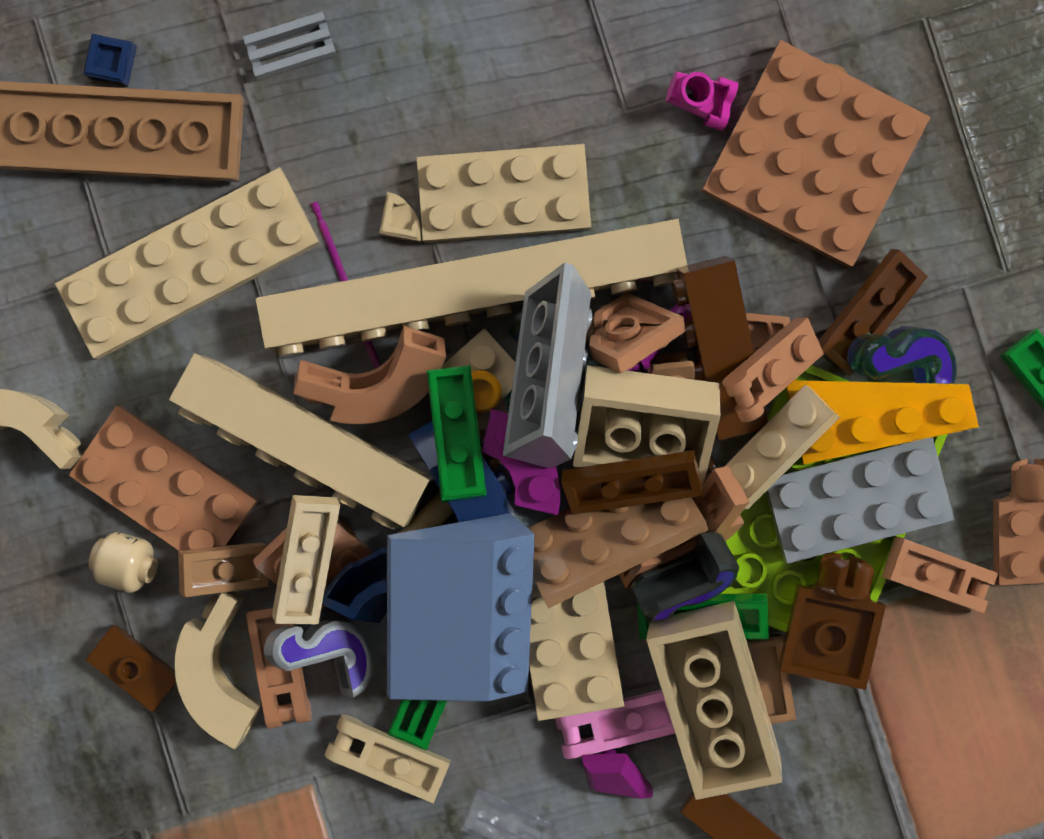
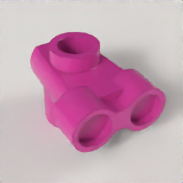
[665,71,738,131]

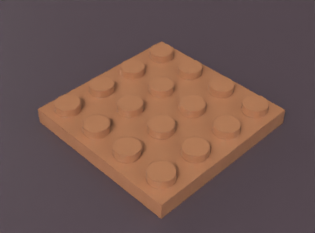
[701,40,931,269]

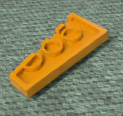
[786,380,979,464]

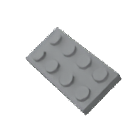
[766,437,955,563]

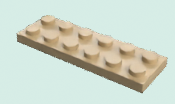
[55,167,321,359]

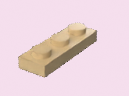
[724,384,840,510]
[272,495,340,624]

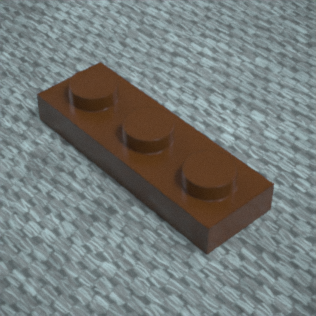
[819,249,928,376]
[561,450,703,515]

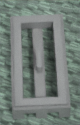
[243,11,337,80]

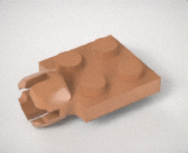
[993,459,1044,585]

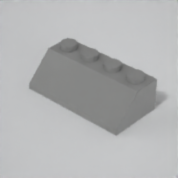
[503,262,592,468]

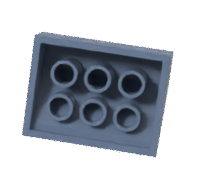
[387,513,535,701]

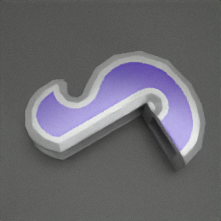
[264,620,373,698]

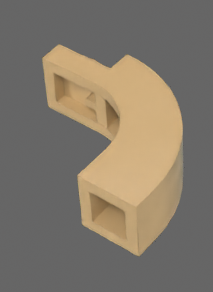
[0,389,83,469]
[175,591,262,749]

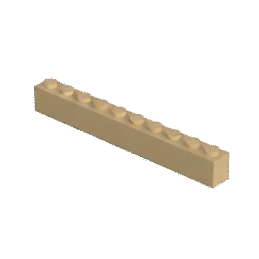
[256,219,687,357]

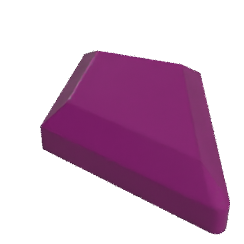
[582,749,653,799]

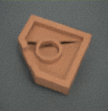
[589,293,686,374]

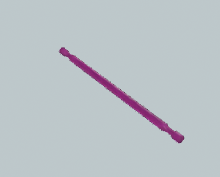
[310,201,381,369]

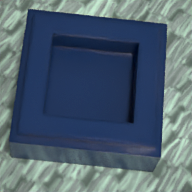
[83,34,137,87]

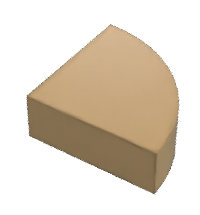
[379,192,422,243]

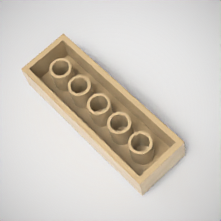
[169,353,434,530]

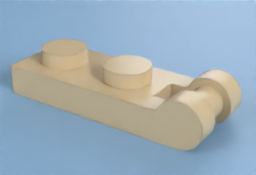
[324,714,451,804]

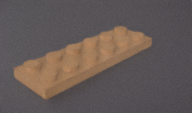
[0,81,244,182]

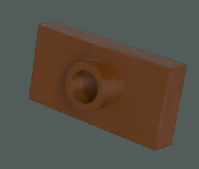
[85,624,176,712]

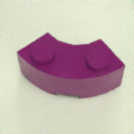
[482,409,560,515]

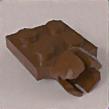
[778,553,886,690]

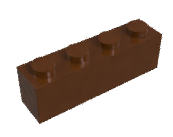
[672,256,768,440]

